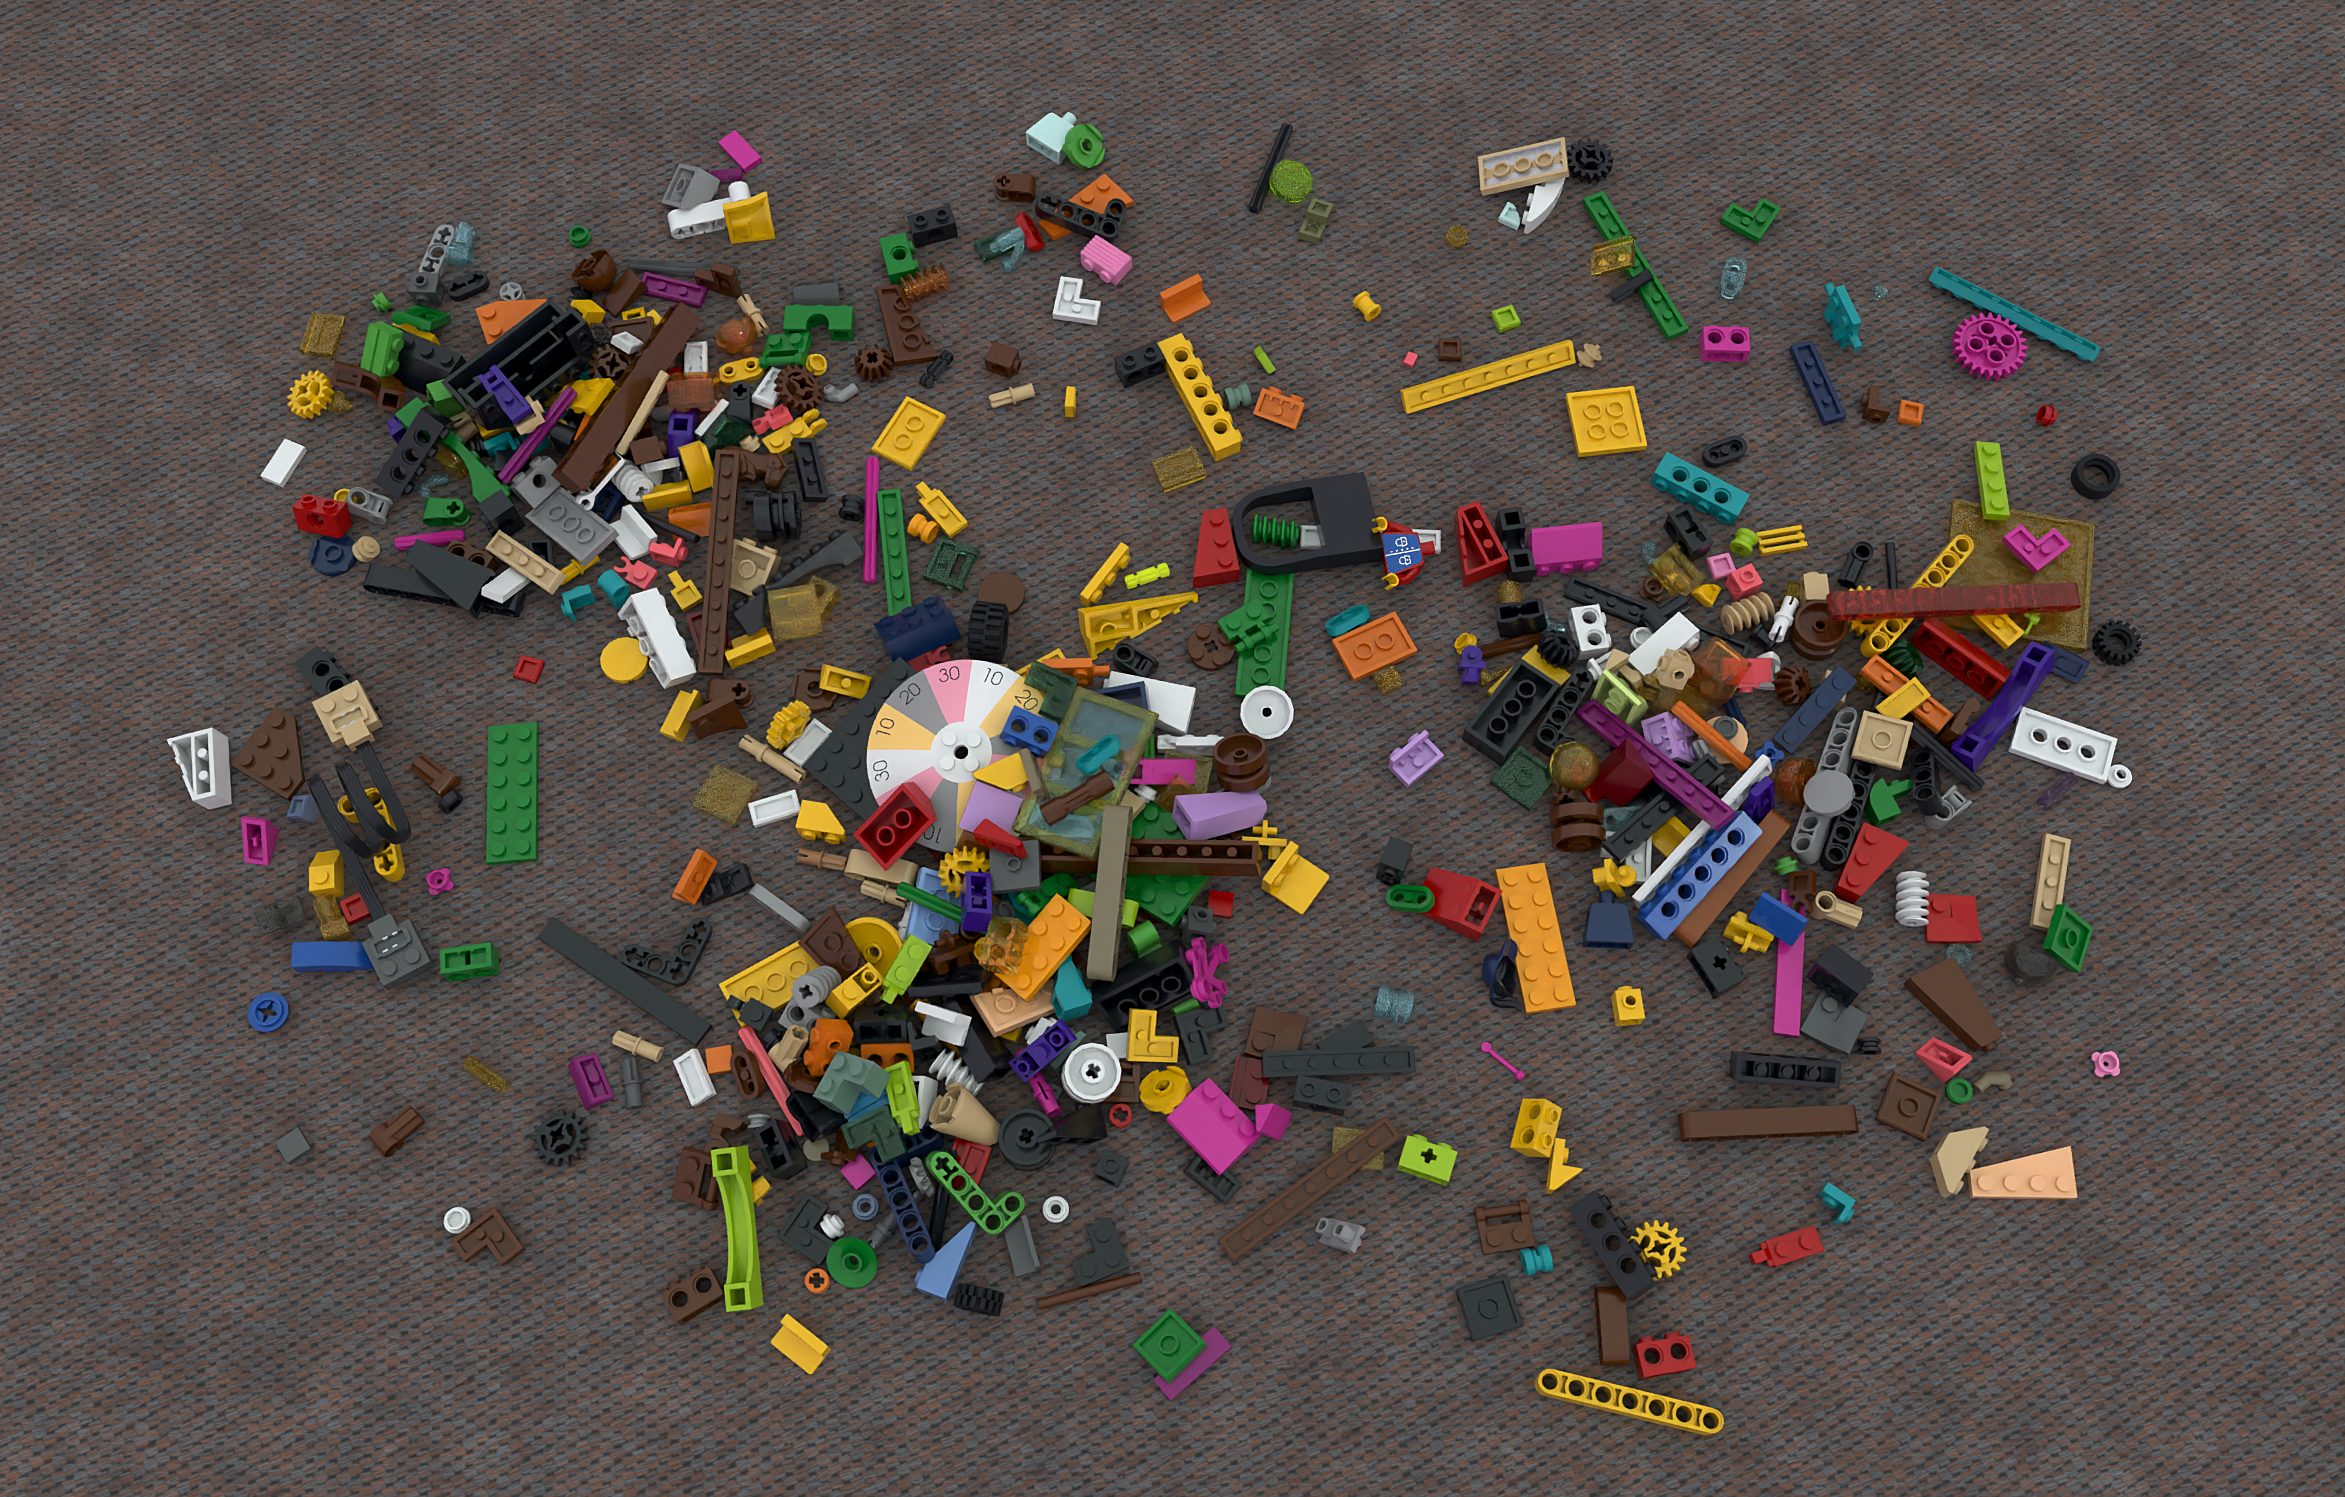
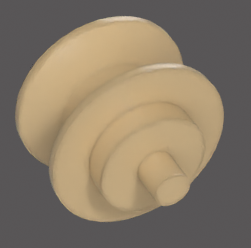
[1577,343,1602,368]
[352,536,380,562]

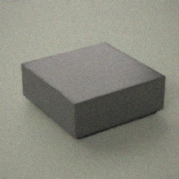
[275,1127,313,1165]

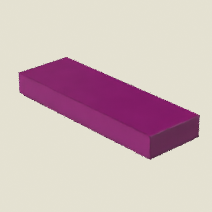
[641,272,709,309]
[1153,1326,1231,1402]

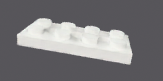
[2008,707,2117,784]

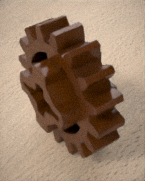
[588,344,634,384]
[774,364,823,413]

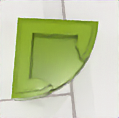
[1253,346,1276,374]

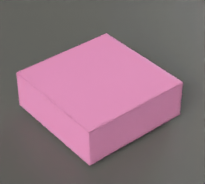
[1706,552,1736,581]

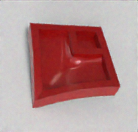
[1923,893,1982,944]

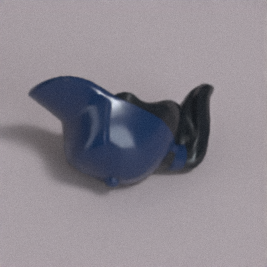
[1481,938,1523,1012]

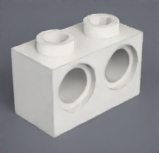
[1567,604,1611,660]

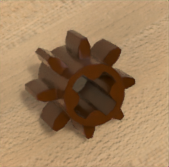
[1548,785,1580,807]

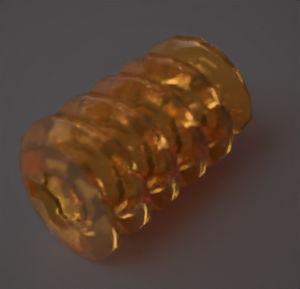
[899,262,949,303]

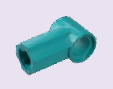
[598,570,631,609]

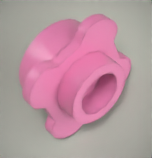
[2091,1051,2120,1077]

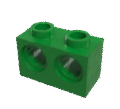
[440,942,500,982]

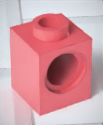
[1725,563,1763,602]

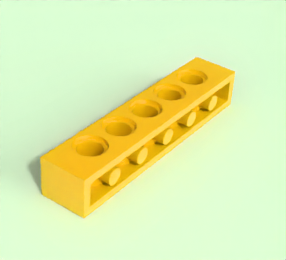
[1157,333,1243,462]

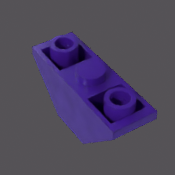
[668,405,701,468]
[1009,1019,1077,1083]

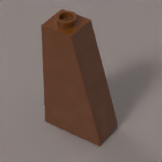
[1903,956,2003,1053]

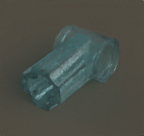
[445,222,477,266]

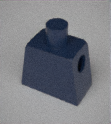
[1582,890,1634,949]

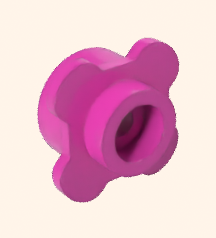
[426,868,454,895]

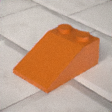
[475,299,547,346]

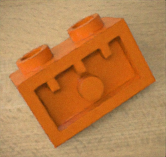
[1253,386,1307,430]

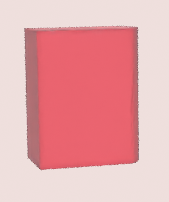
[1402,351,1418,368]

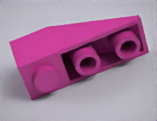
[1121,756,1196,784]

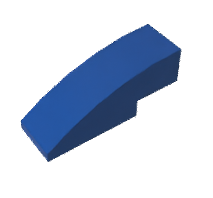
[291,941,374,973]

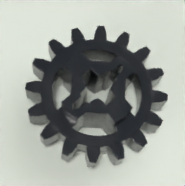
[1567,138,1614,184]
[531,1109,590,1167]

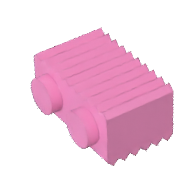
[1080,235,1132,286]

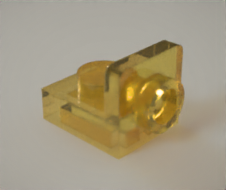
[434,451,469,480]

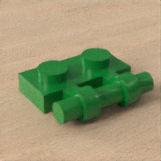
[1217,598,1279,654]

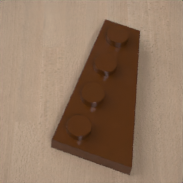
[798,907,884,1007]

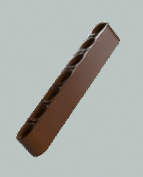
[1678,1105,1859,1142]

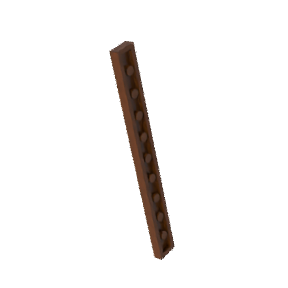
[698,449,741,676]

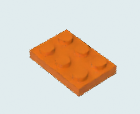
[1331,611,1417,683]

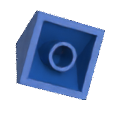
[1748,891,1809,946]

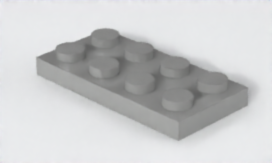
[525,486,619,566]

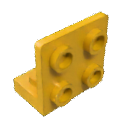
[1261,841,1329,915]

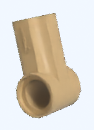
[1810,891,1863,929]
[768,1024,809,1074]

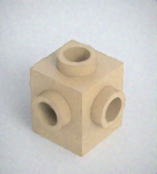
[1655,648,1694,690]

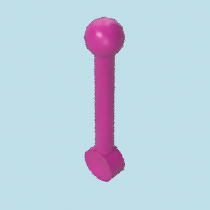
[1481,1042,1525,1080]

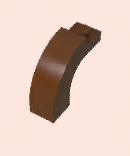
[330,360,405,413]

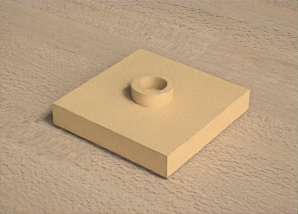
[1851,710,1913,770]

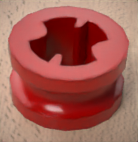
[1109,1103,1132,1129]

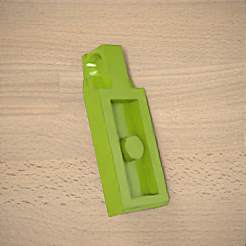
[880,933,932,1004]
[884,1060,920,1136]

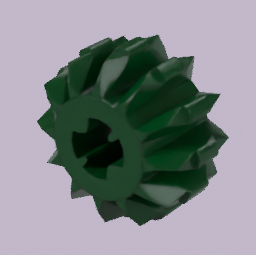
[1884,639,1924,680]

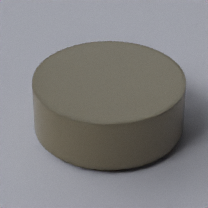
[803,1138,830,1163]

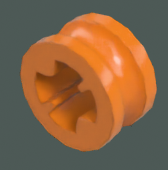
[805,1268,830,1294]

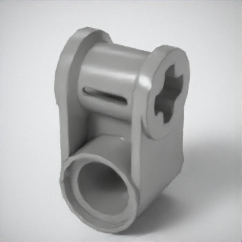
[344,487,394,525]
[1924,785,1973,830]

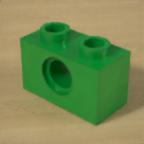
[879,233,920,285]

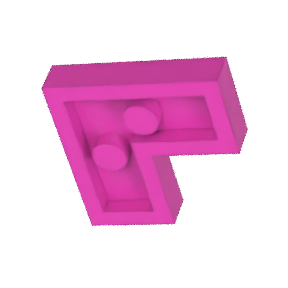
[2001,524,2071,574]

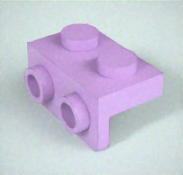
[1388,730,1444,788]

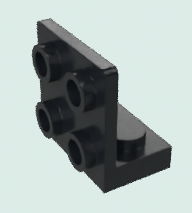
[1805,944,1874,1008]

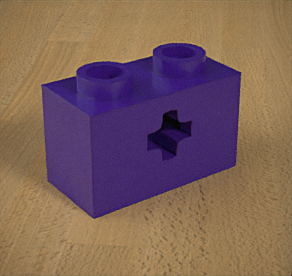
[960,871,992,932]

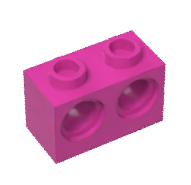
[1699,325,1750,362]

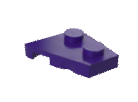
[1743,776,1775,825]

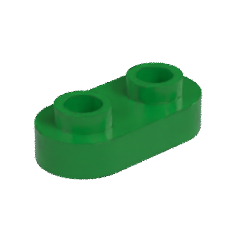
[1385,884,1435,913]

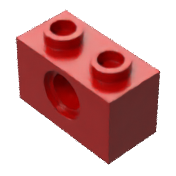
[292,494,352,538]

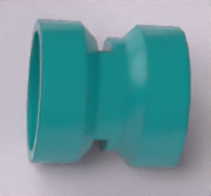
[1520,1245,1553,1276]

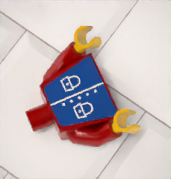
[1372,517,1435,590]

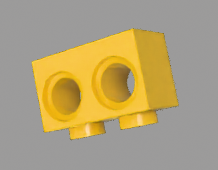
[1510,1098,1562,1158]

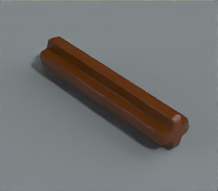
[1477,632,1542,659]

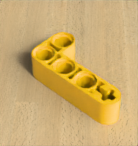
[338,788,405,882]

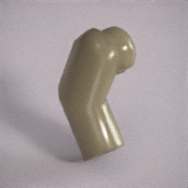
[1972,1071,2013,1094]

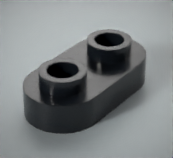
[1702,436,1747,468]

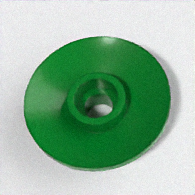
[826,1237,878,1288]

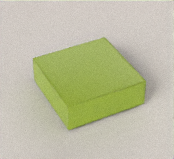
[1491,305,1521,333]

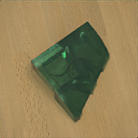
[698,411,757,462]

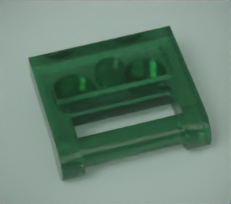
[923,537,980,594]

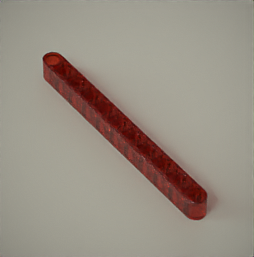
[1826,582,2081,621]

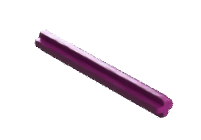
[498,387,578,484]

